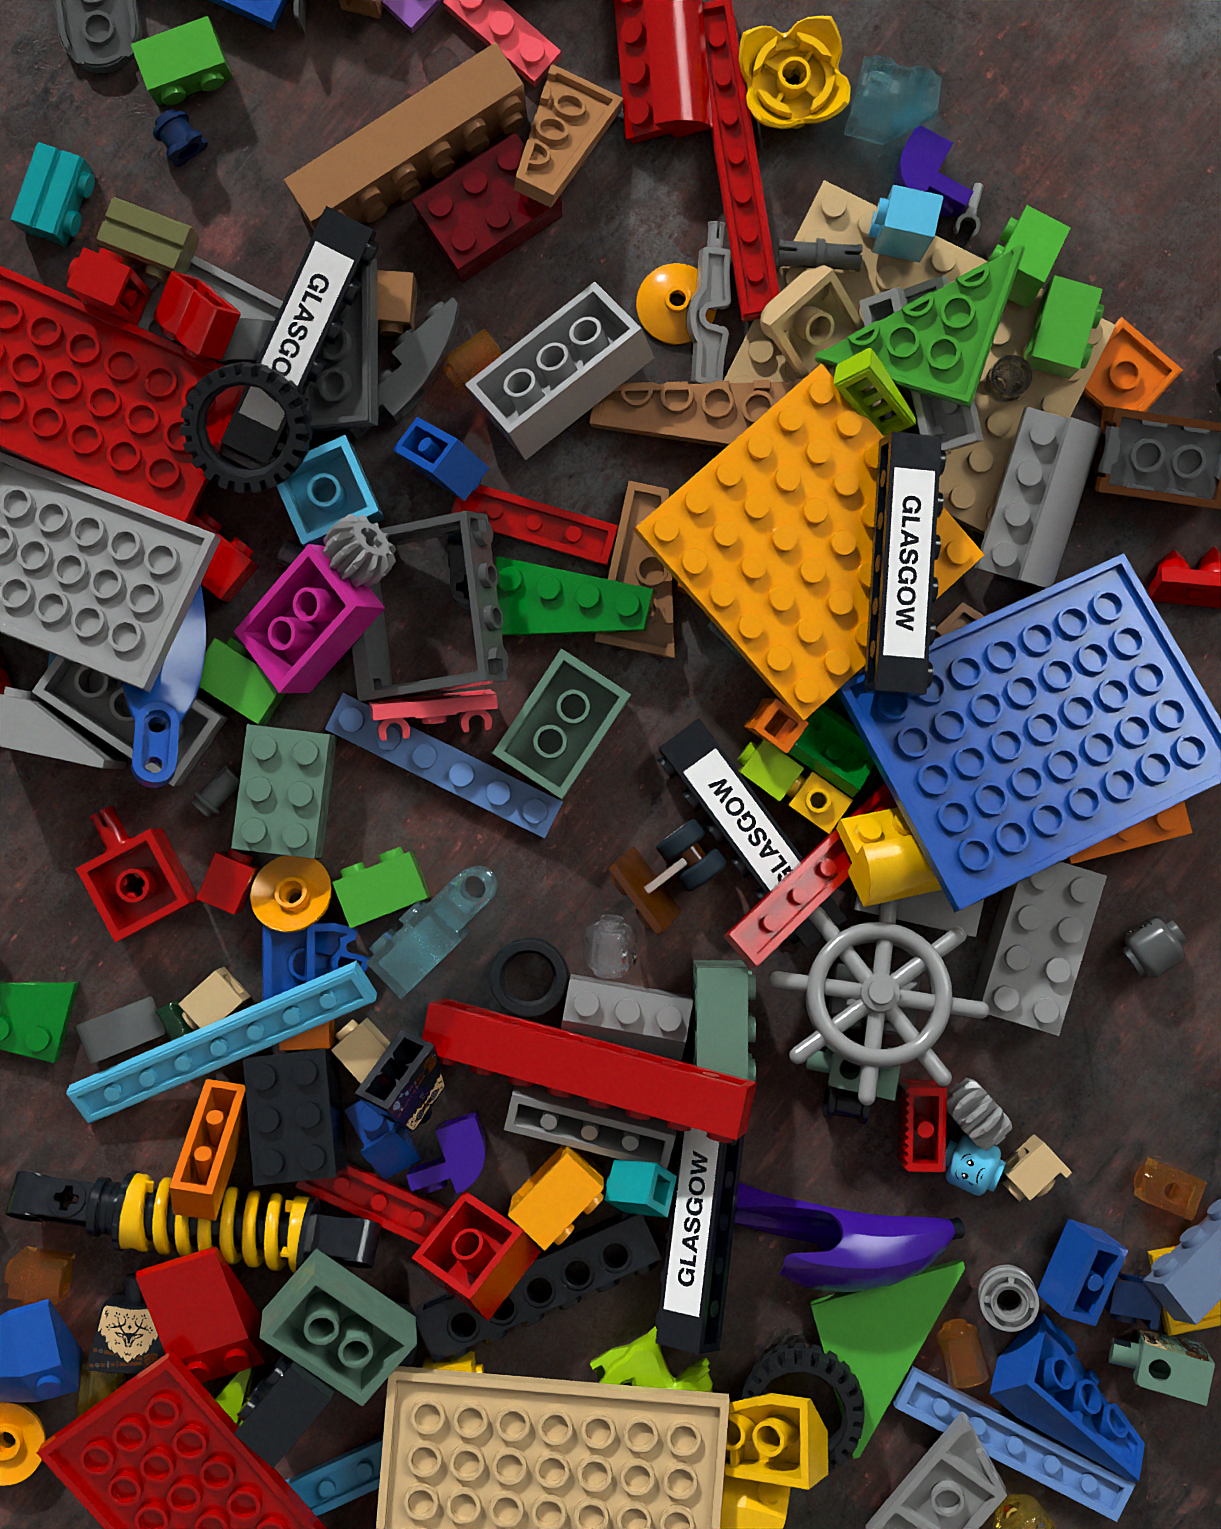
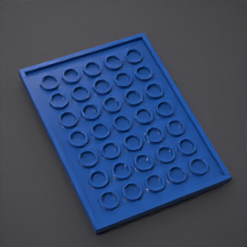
[836,553,1221,913]

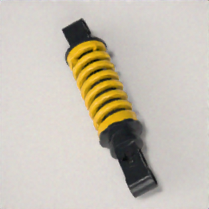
[5,1170,381,1273]

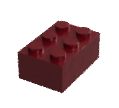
[412,132,563,283]

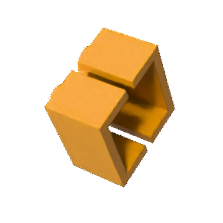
[508,1145,604,1250]

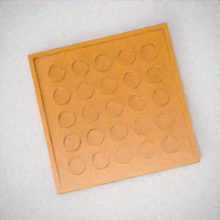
[633,363,984,722]

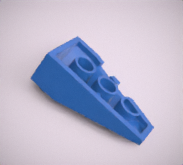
[0,1299,82,1402]
[989,1313,1145,1482]

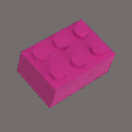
[234,544,385,693]

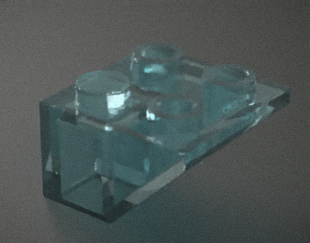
[844,55,942,145]

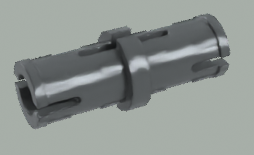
[777,238,863,272]

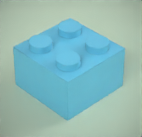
[276,435,385,547]

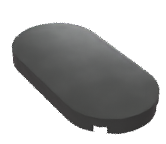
[53,0,142,73]

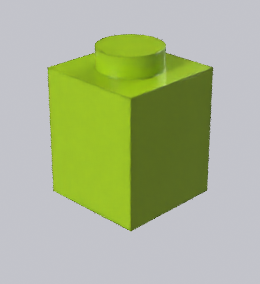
[737,740,804,802]

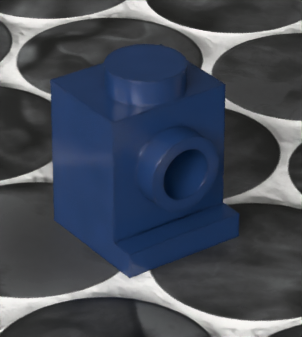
[1104,1272,1162,1330]

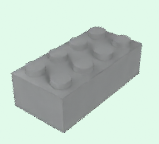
[465,282,655,460]
[32,656,228,787]
[971,862,1107,1036]

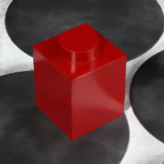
[196,848,261,915]

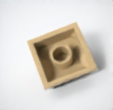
[760,265,865,379]

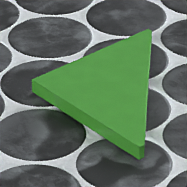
[815,245,1025,408]
[809,1259,965,1459]

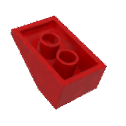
[136,1246,266,1384]

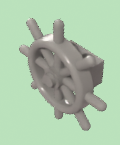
[769,900,989,1105]

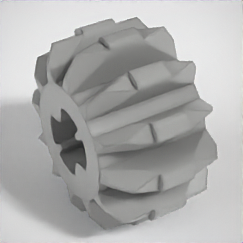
[322,514,396,587]
[946,1077,1012,1151]

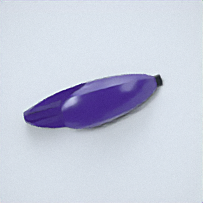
[735,1182,966,1292]

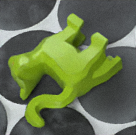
[590,1326,713,1393]

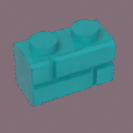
[10,142,95,246]

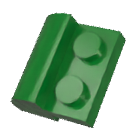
[788,692,875,798]

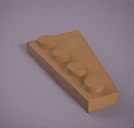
[513,64,624,208]
[594,481,675,659]

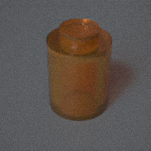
[442,329,503,391]
[936,1319,989,1388]

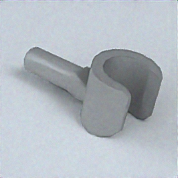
[953,183,984,239]

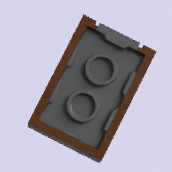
[1087,406,1221,509]

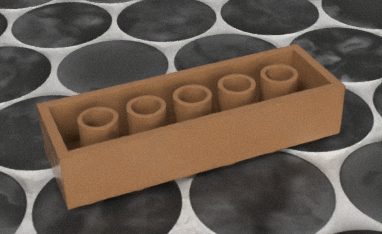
[283,42,527,231]

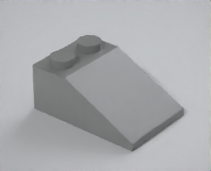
[0,687,127,770]

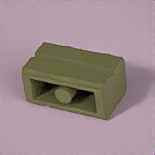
[96,197,200,284]

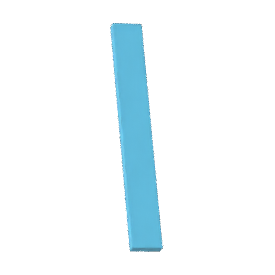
[66,961,377,1124]

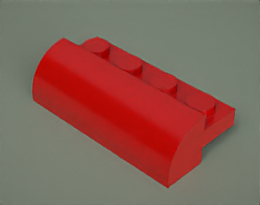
[614,0,713,144]

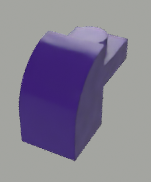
[894,123,974,219]
[406,1110,488,1194]

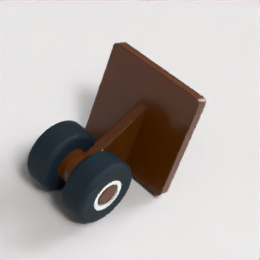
[609,819,727,936]

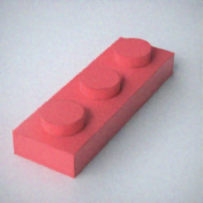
[443,0,562,87]

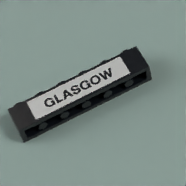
[221,206,379,465]
[864,431,946,697]
[657,718,847,948]
[655,1128,745,1354]

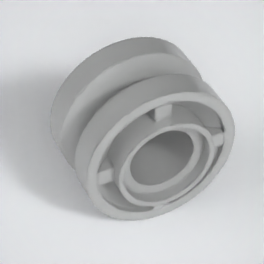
[978,1265,1039,1332]

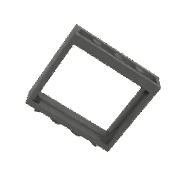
[352,511,509,701]

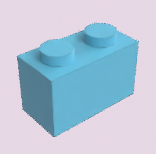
[868,185,943,263]

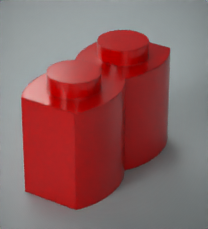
[153,270,241,362]

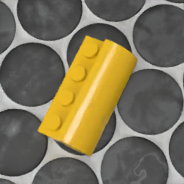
[836,807,942,907]

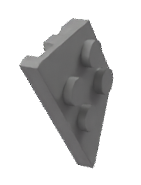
[865,1411,1007,1529]

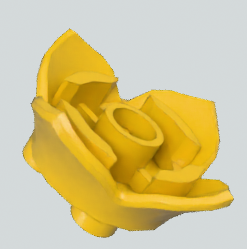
[738,16,851,129]

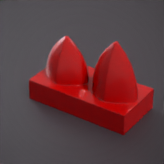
[1149,546,1221,608]

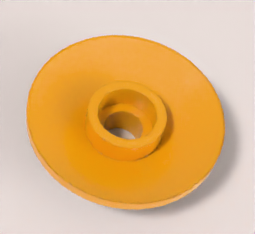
[636,263,717,345]
[250,855,332,933]
[0,1402,46,1486]

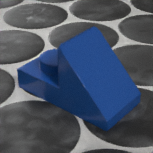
[344,1100,422,1179]

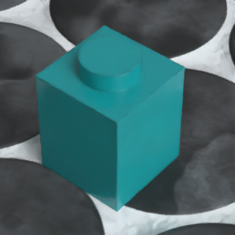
[604,1159,677,1217]

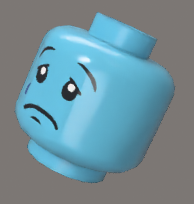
[945,1134,1006,1196]

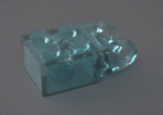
[366,865,498,999]

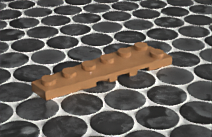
[589,379,803,447]

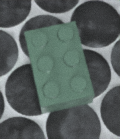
[492,649,631,799]
[231,724,337,859]
[693,960,756,1082]
[259,1249,417,1406]

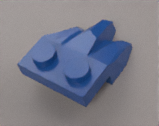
[262,922,371,1001]

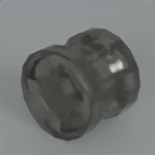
[984,355,1032,403]

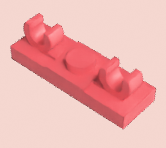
[368,689,498,741]

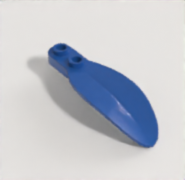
[122,584,206,788]

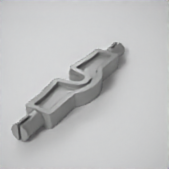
[686,221,731,384]

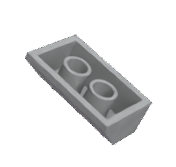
[561,974,693,1061]

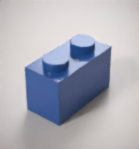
[392,417,489,501]
[1037,1219,1128,1326]

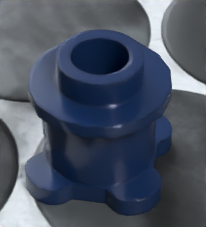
[153,110,208,167]

